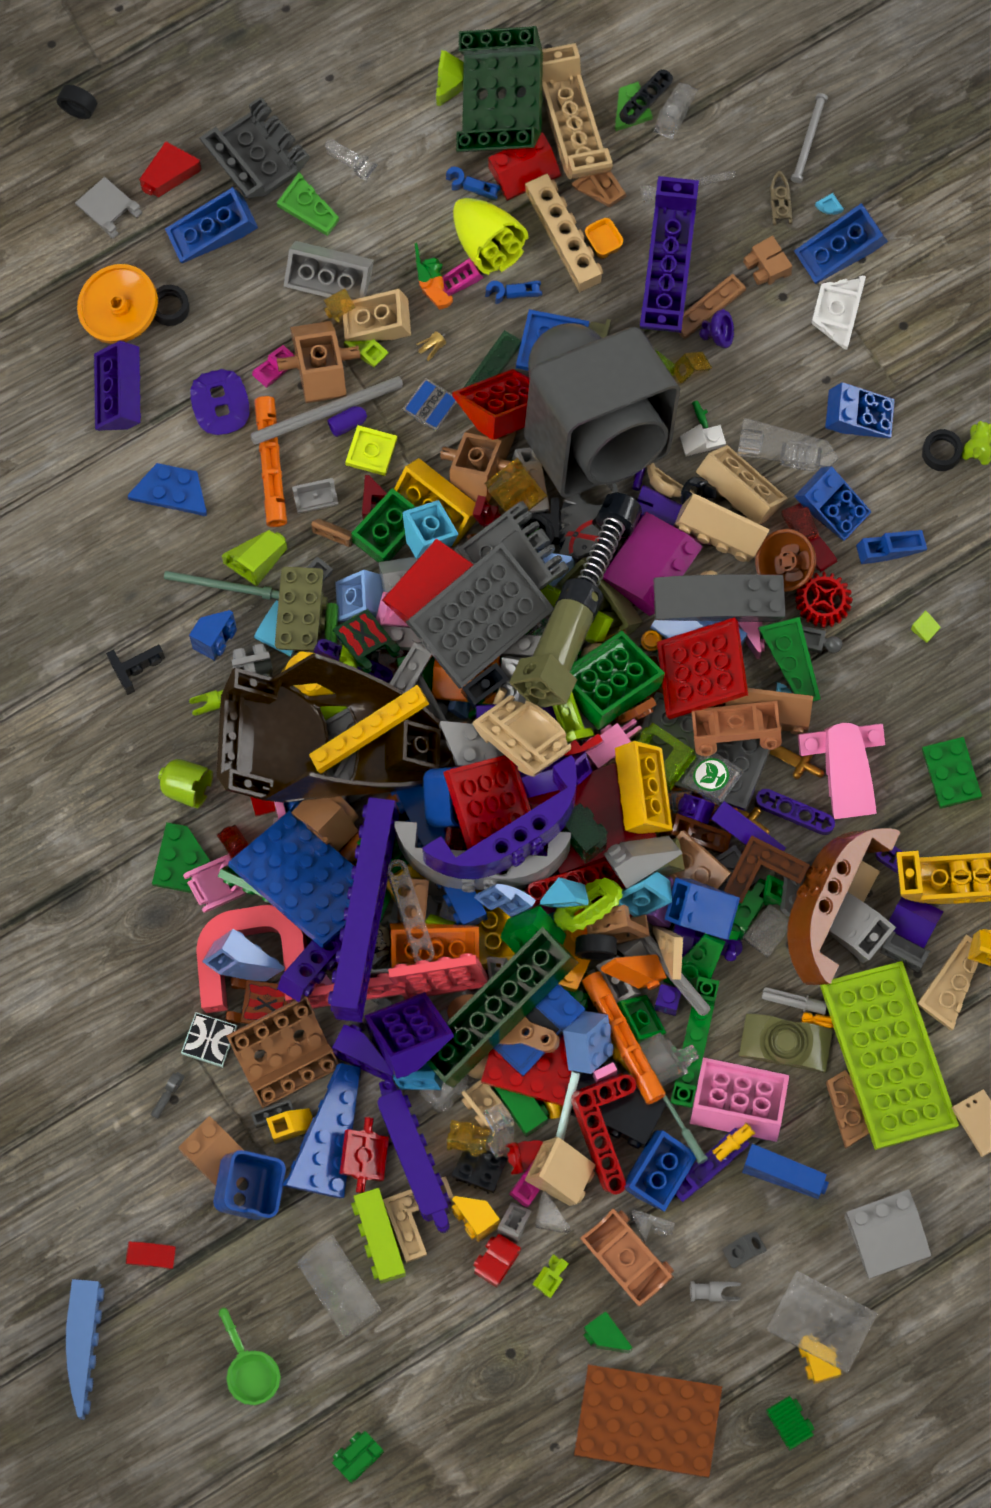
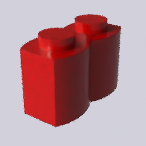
[473,1233,521,1288]

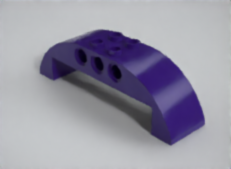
[640,176,699,333]
[422,755,577,879]

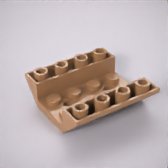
[226,996,339,1108]

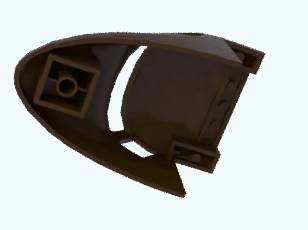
[216,653,455,803]

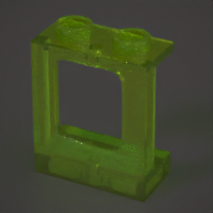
[638,723,696,791]

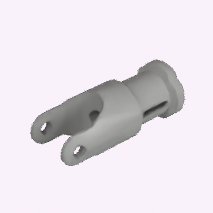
[690,1281,741,1302]

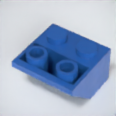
[189,610,237,661]

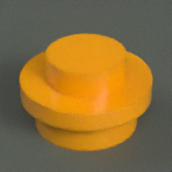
[641,630,662,651]

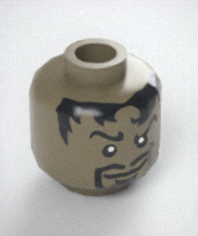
[374,924,391,958]

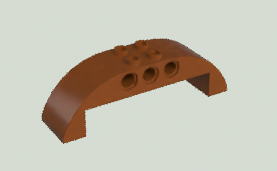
[787,828,900,985]

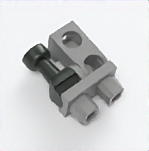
[231,644,273,677]

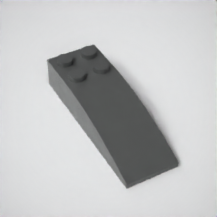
[653,574,785,622]

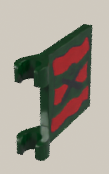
[333,609,400,673]

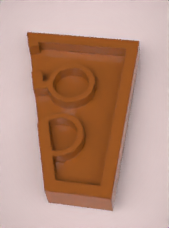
[606,697,657,727]

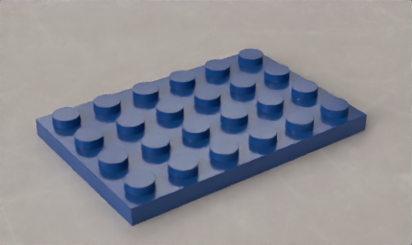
[228,810,354,948]

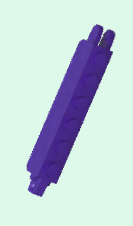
[377,1079,452,1233]

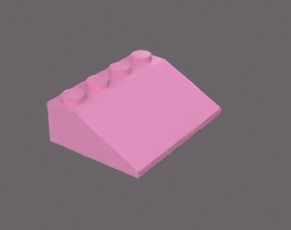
[690,1058,789,1142]

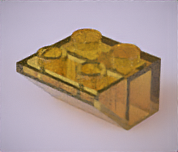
[485,457,547,519]

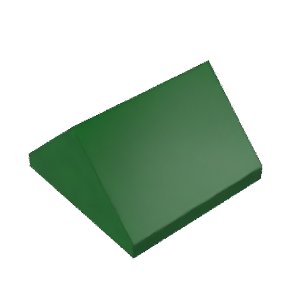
[617,995,666,1046]

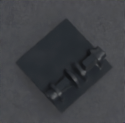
[452,1142,508,1194]

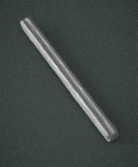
[251,376,403,444]

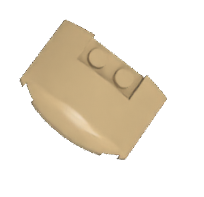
[473,695,571,777]

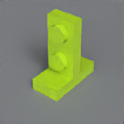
[552,692,594,744]

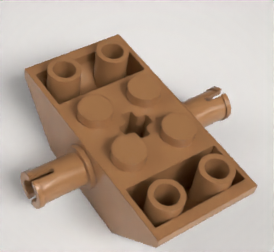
[277,321,360,403]
[440,426,520,503]

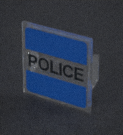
[402,378,457,431]

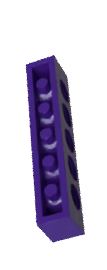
[277,934,342,1002]

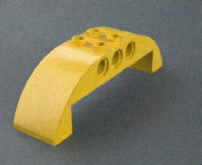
[896,851,991,904]

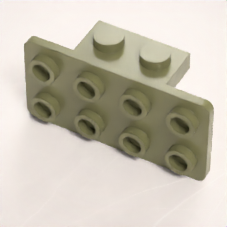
[275,567,328,651]

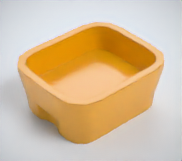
[585,218,623,259]

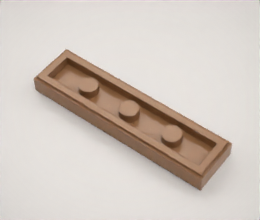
[679,273,746,340]

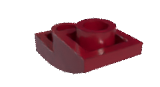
[473,495,501,528]
[801,527,837,572]

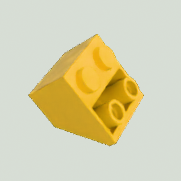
[451,1196,500,1242]

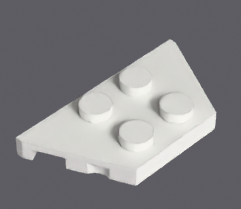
[812,276,866,350]

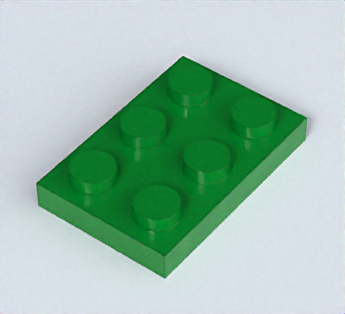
[922,737,982,809]

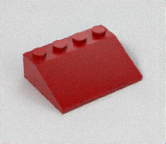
[452,369,530,440]
[382,539,474,626]

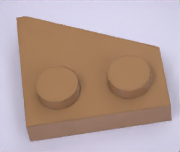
[571,171,627,207]

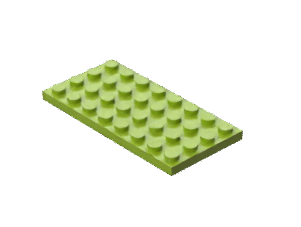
[820,961,959,1150]

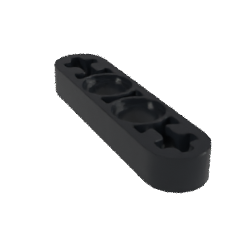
[619,70,673,125]

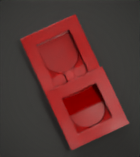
[562,734,604,757]
[125,1241,176,1270]

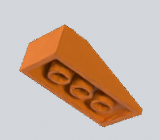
[390,923,479,968]

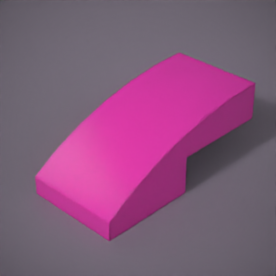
[252,345,295,388]
[509,1159,540,1208]

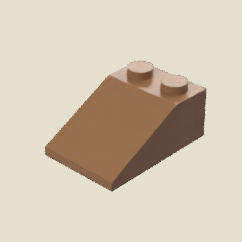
[178,1116,245,1187]

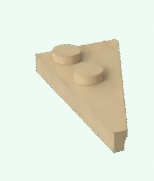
[653,926,683,980]

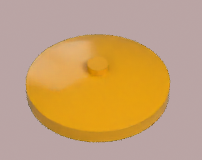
[77,264,158,344]

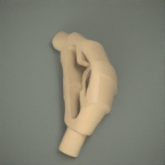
[646,463,695,498]

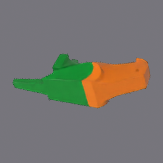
[414,243,453,310]

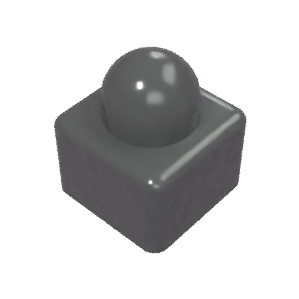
[524,323,680,497]

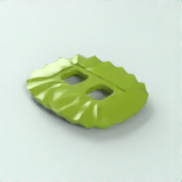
[554,878,623,932]

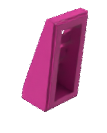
[442,258,483,296]

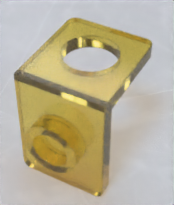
[671,352,712,383]

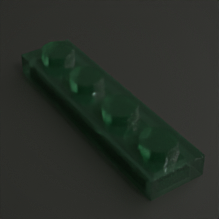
[463,330,522,388]

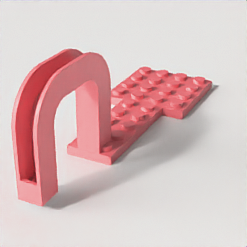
[197,905,489,1013]

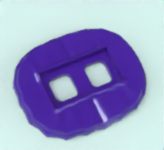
[190,369,250,435]

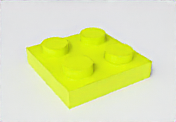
[345,425,398,476]

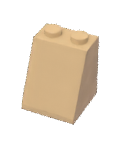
[525,1137,596,1206]

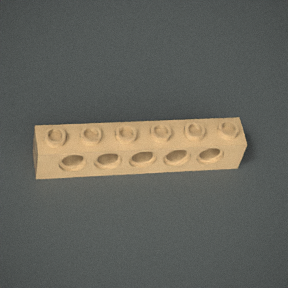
[525,174,603,292]

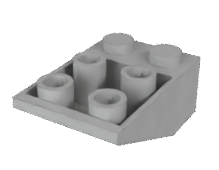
[828,892,896,963]

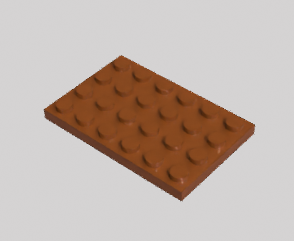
[574,1364,722,1478]

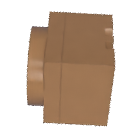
[291,796,358,852]

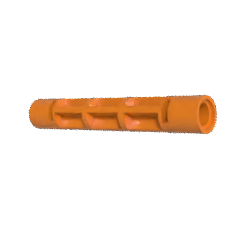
[254,396,287,527]
[581,971,666,1105]

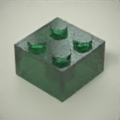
[561,803,608,864]

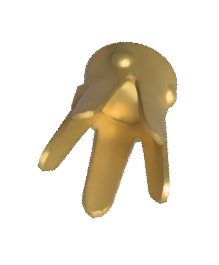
[416,331,446,361]

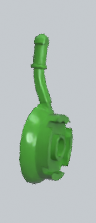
[219,1307,281,1405]

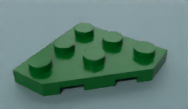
[152,822,211,893]

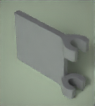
[75,177,142,239]

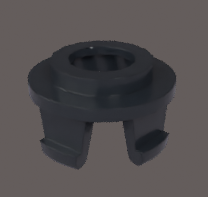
[681,476,716,505]

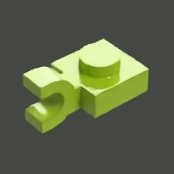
[532,1255,569,1298]

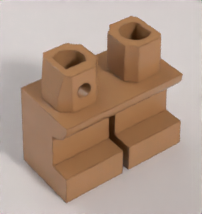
[743,235,793,285]

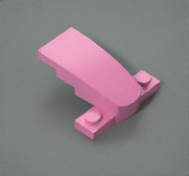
[798,723,885,819]

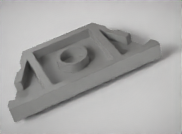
[439,721,504,767]

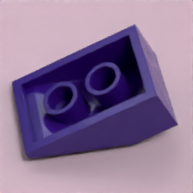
[332,1024,395,1083]

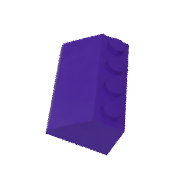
[94,341,141,431]

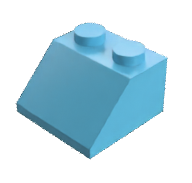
[403,500,459,559]
[617,871,672,917]

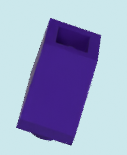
[677,793,715,824]

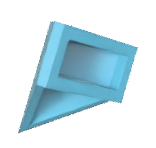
[540,877,589,908]

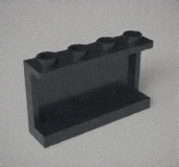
[570,1064,669,1149]

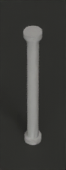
[790,93,828,183]

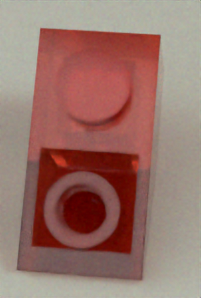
[216,825,249,859]

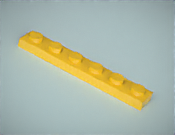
[309,685,429,774]

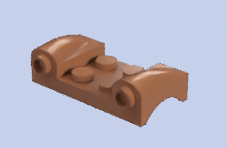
[691,701,782,756]
[580,1208,674,1307]

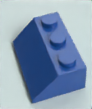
[624,1130,696,1211]

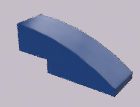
[856,530,927,564]

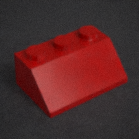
[488,132,561,201]

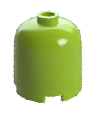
[158,759,213,809]

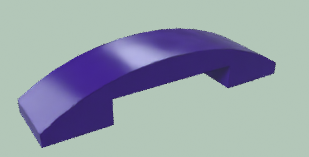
[675,1127,750,1202]

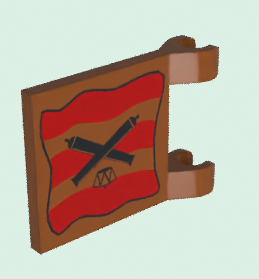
[226,977,288,1024]

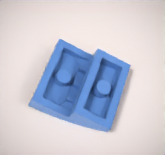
[474,884,536,917]

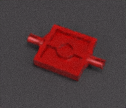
[340,1117,389,1193]

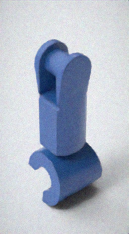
[446,166,501,201]
[485,280,542,304]

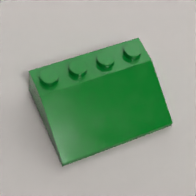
[570,631,665,730]

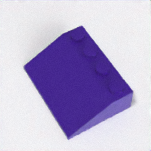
[364,992,454,1079]

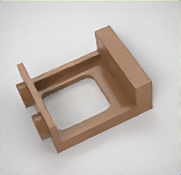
[587,905,650,944]

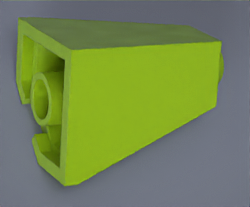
[222,530,287,587]

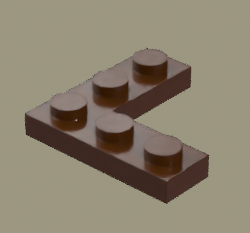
[724,835,810,904]

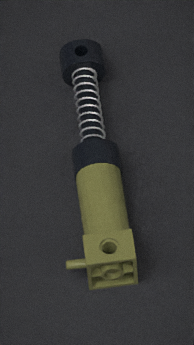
[509,492,642,708]

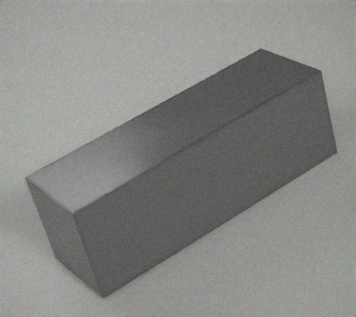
[251,1099,294,1129]

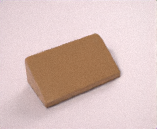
[311,519,353,547]

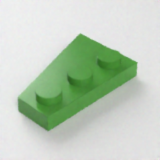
[277,172,339,236]

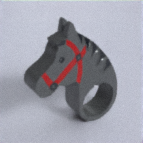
[559,483,618,564]

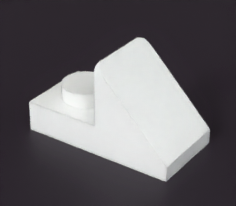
[680,424,726,456]

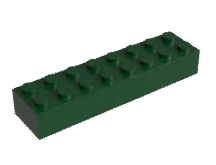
[426,927,579,1088]

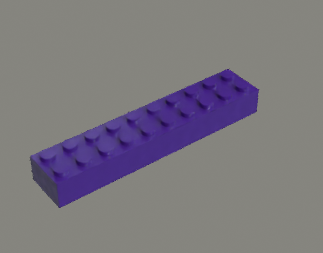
[328,797,399,1022]

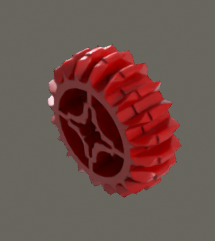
[795,571,853,628]

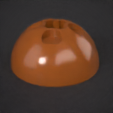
[755,529,816,592]

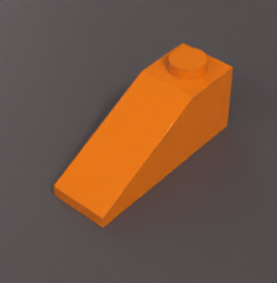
[600,954,667,990]

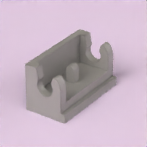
[292,478,339,514]

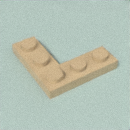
[383,1176,453,1263]

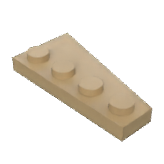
[917,934,979,1031]

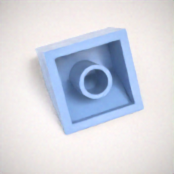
[335,570,383,622]

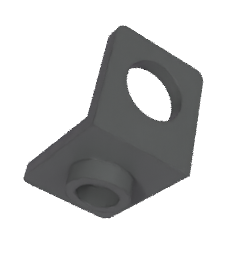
[723,1232,767,1268]

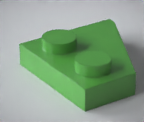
[615,82,653,131]

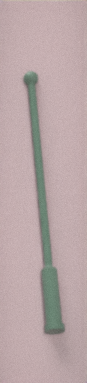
[663,1096,708,1164]

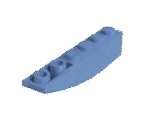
[66,1279,104,1420]

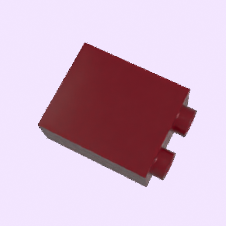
[527,762,659,876]

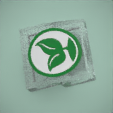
[681,753,744,806]

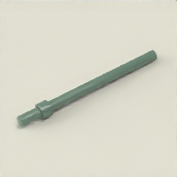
[164,571,279,600]

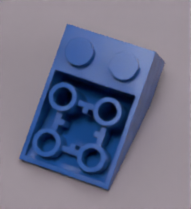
[825,382,895,438]
[794,466,872,541]
[664,878,740,940]

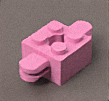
[583,718,642,771]

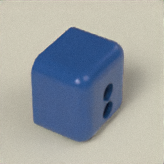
[423,767,460,827]
[213,1150,286,1220]

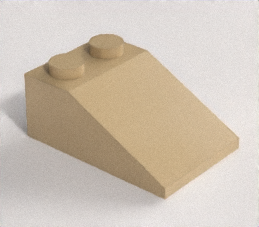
[342,289,411,341]

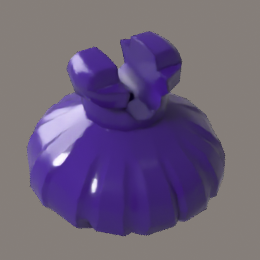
[699,309,734,348]

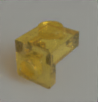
[324,288,356,323]

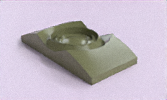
[739,1014,833,1073]

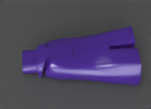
[637,485,682,526]

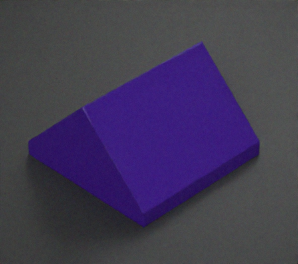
[889,897,943,949]

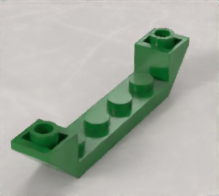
[670,976,719,1108]

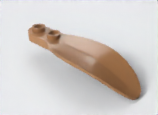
[447,994,560,1053]

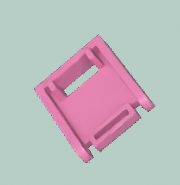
[183,854,247,913]

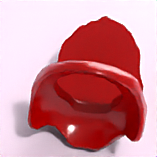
[505,1140,543,1175]

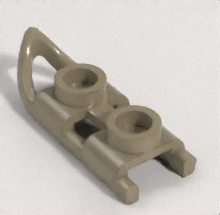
[770,171,793,225]

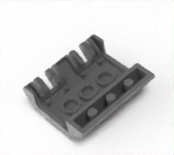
[199,98,310,198]

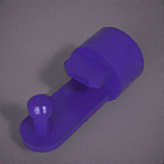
[672,924,743,962]

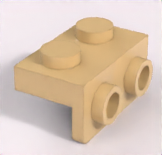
[461,1079,511,1130]

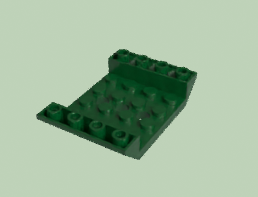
[456,26,543,152]

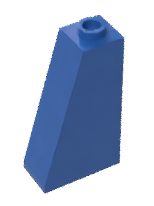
[742,1144,829,1199]

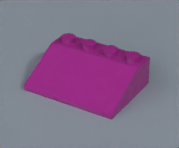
[600,512,703,616]

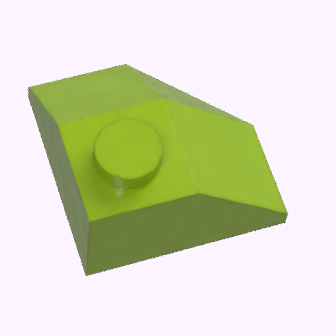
[436,50,464,106]

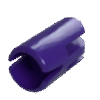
[327,406,367,437]

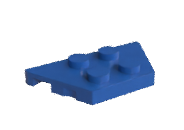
[128,463,207,516]

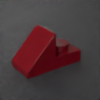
[362,475,387,519]

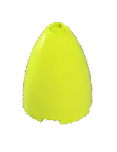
[453,198,528,275]

